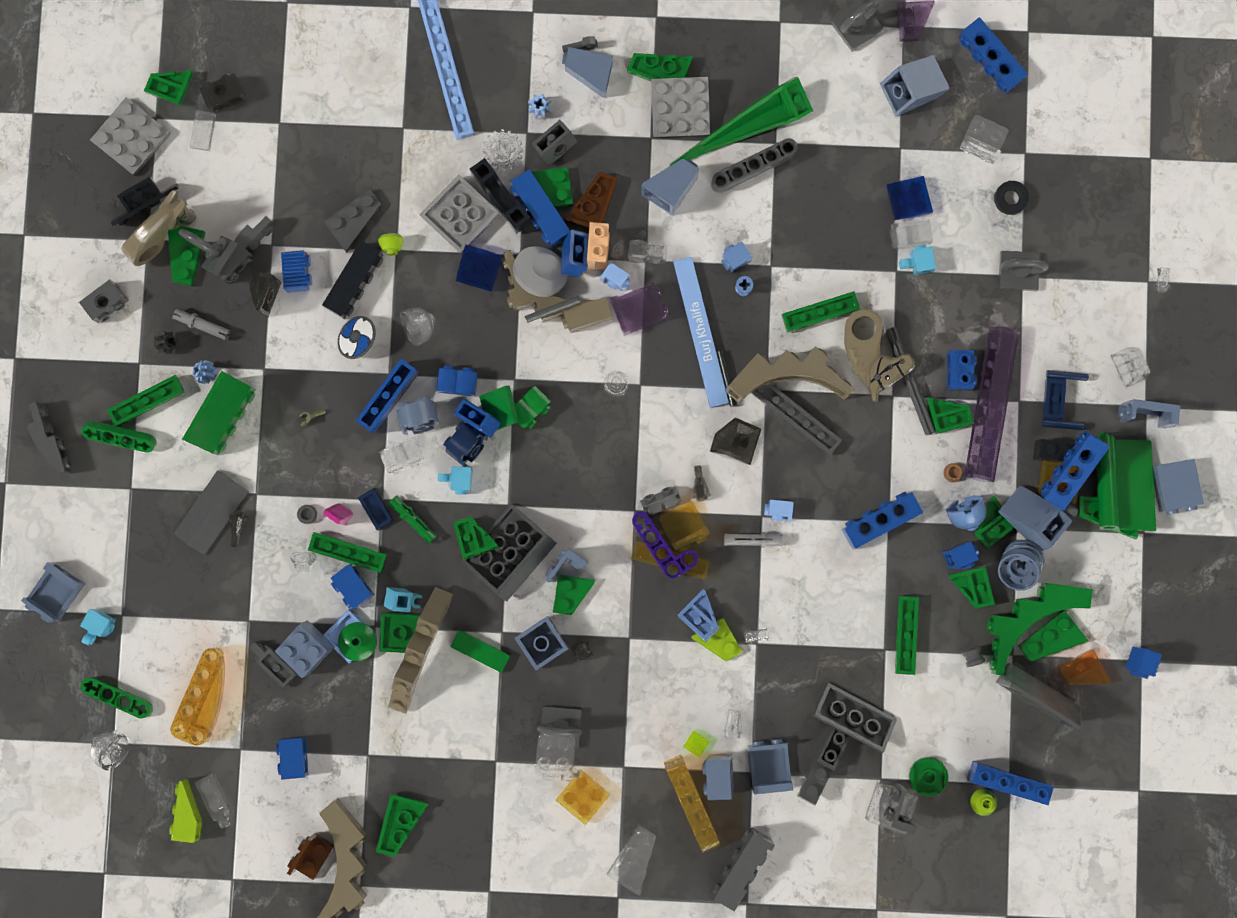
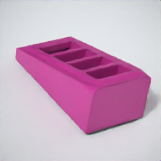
[323,503,353,525]

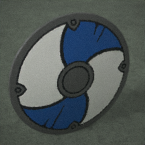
[338,316,376,359]

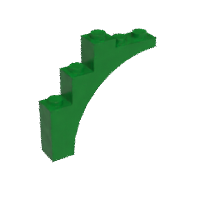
[986,583,1093,676]

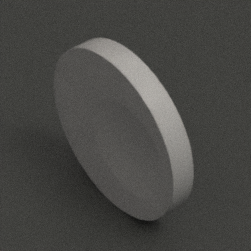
[513,246,567,297]

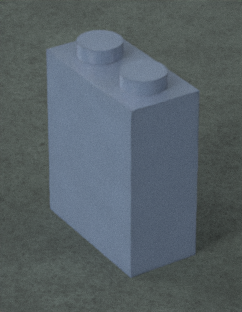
[1153,459,1204,515]

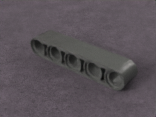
[711,138,797,193]

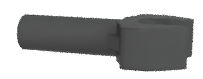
[562,36,598,53]

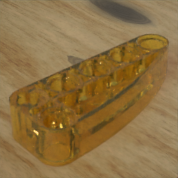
[170,647,225,746]
[664,754,721,853]

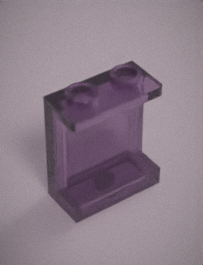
[610,282,669,336]

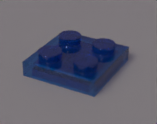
[886,176,933,222]
[455,244,503,292]

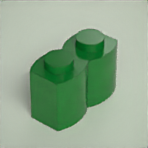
[515,386,552,429]

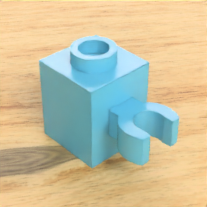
[899,245,936,275]
[438,466,473,495]
[384,587,422,612]
[80,609,116,645]

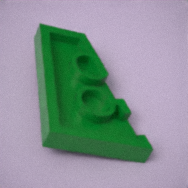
[627,53,693,82]
[1018,610,1088,661]

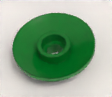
[338,622,377,661]

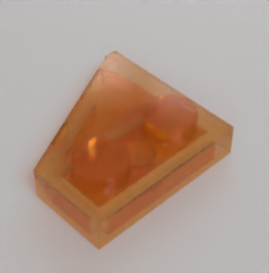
[1057,649,1111,684]

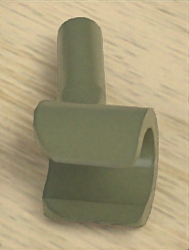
[298,409,325,426]

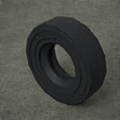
[994,181,1029,215]

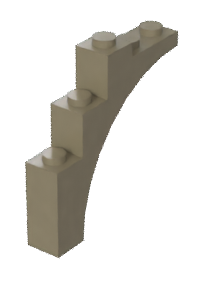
[502,250,613,333]
[725,346,854,403]
[388,587,453,714]
[317,798,367,918]

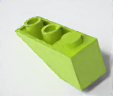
[169,779,202,843]

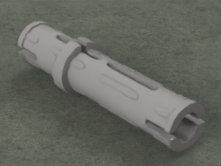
[172,308,231,341]
[724,532,783,548]

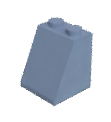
[880,55,950,116]
[641,159,699,215]

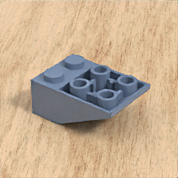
[998,485,1072,551]

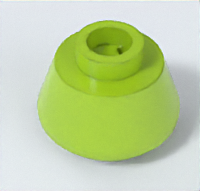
[378,233,404,256]
[970,789,997,816]

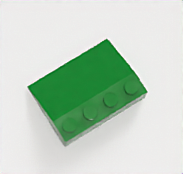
[182,371,256,455]

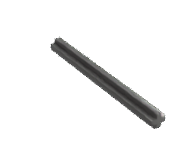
[886,327,936,435]

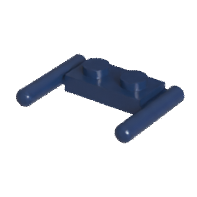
[1042,370,1089,430]

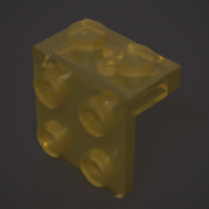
[659,501,710,553]

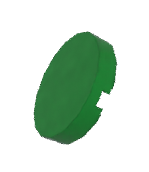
[908,757,949,797]

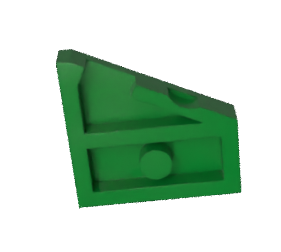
[532,167,573,208]
[926,398,974,434]

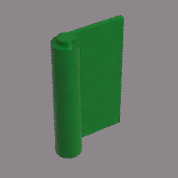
[1096,432,1156,531]

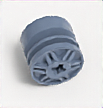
[998,540,1045,591]

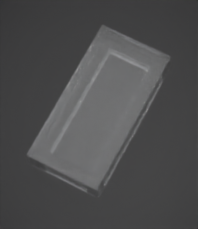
[190,110,216,151]

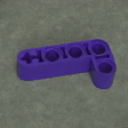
[632,512,698,579]

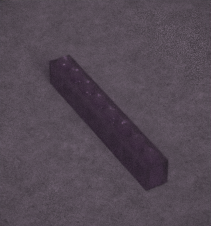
[964,326,1020,482]

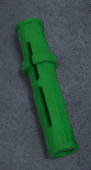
[388,495,437,544]

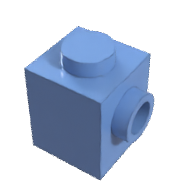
[721,242,753,273]

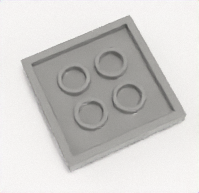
[651,77,710,137]
[90,97,171,176]
[419,174,500,254]

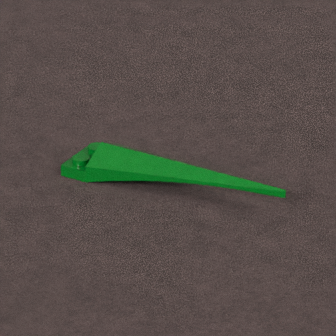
[670,77,813,166]

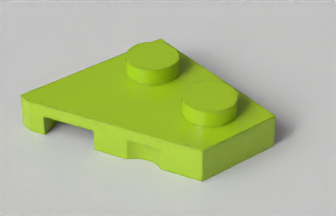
[691,618,742,661]

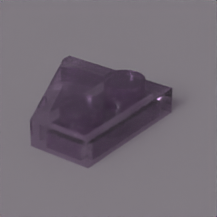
[897,0,935,42]

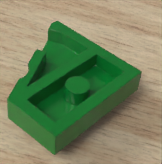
[144,70,194,106]
[974,496,1014,549]
[453,516,499,560]
[948,567,995,609]
[553,574,595,615]

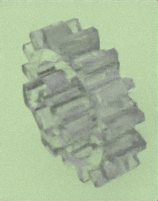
[482,129,524,172]

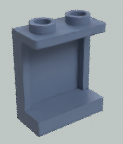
[1118,399,1181,429]
[21,562,85,623]
[748,738,793,795]

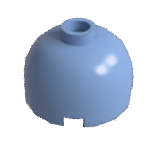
[946,495,986,531]

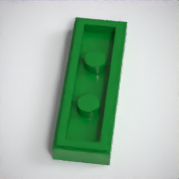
[450,629,511,673]

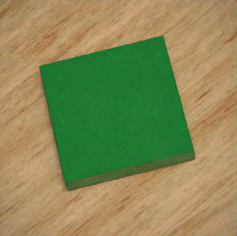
[479,385,519,431]
[379,613,420,653]

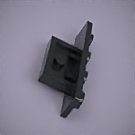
[111,176,179,226]

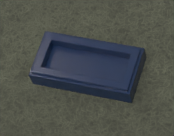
[358,488,394,531]

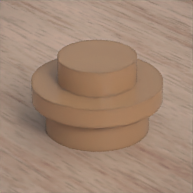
[943,463,963,482]

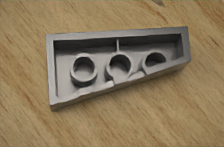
[712,827,775,912]

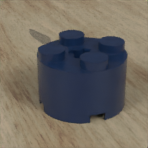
[443,421,488,467]

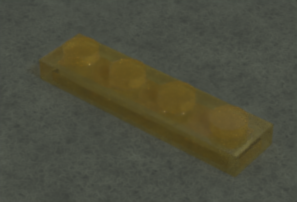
[631,540,710,580]

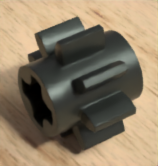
[153,331,178,354]

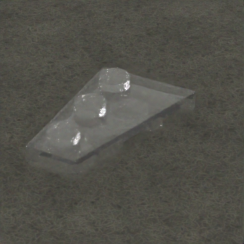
[607,824,656,896]

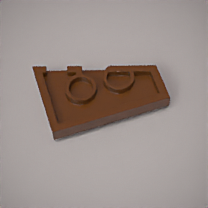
[564,172,618,229]

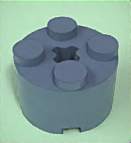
[397,396,440,435]

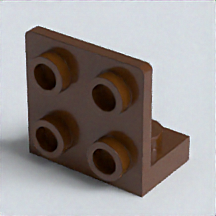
[287,833,334,880]

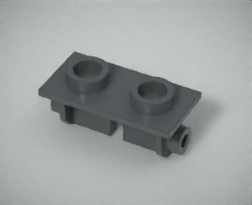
[640,486,681,516]

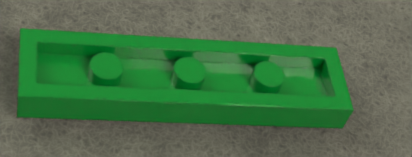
[781,291,860,333]
[107,375,185,427]
[308,532,387,573]
[895,596,919,675]

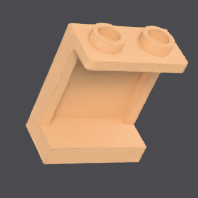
[587,222,610,271]

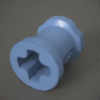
[735,276,753,296]

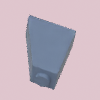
[562,47,613,98]

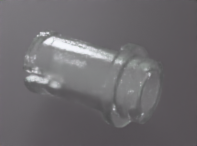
[1154,267,1170,293]
[744,628,769,644]

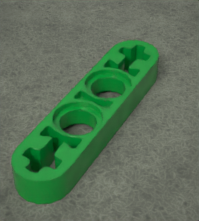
[81,421,157,453]
[81,677,153,719]

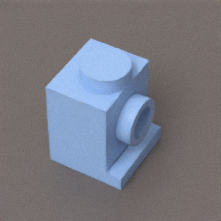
[600,262,631,291]
[764,500,793,522]

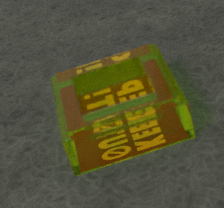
[683,730,710,758]

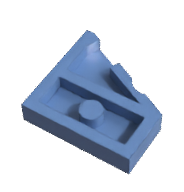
[677,589,719,642]

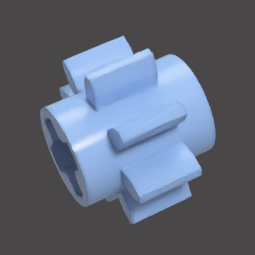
[528,94,551,119]
[193,360,217,384]

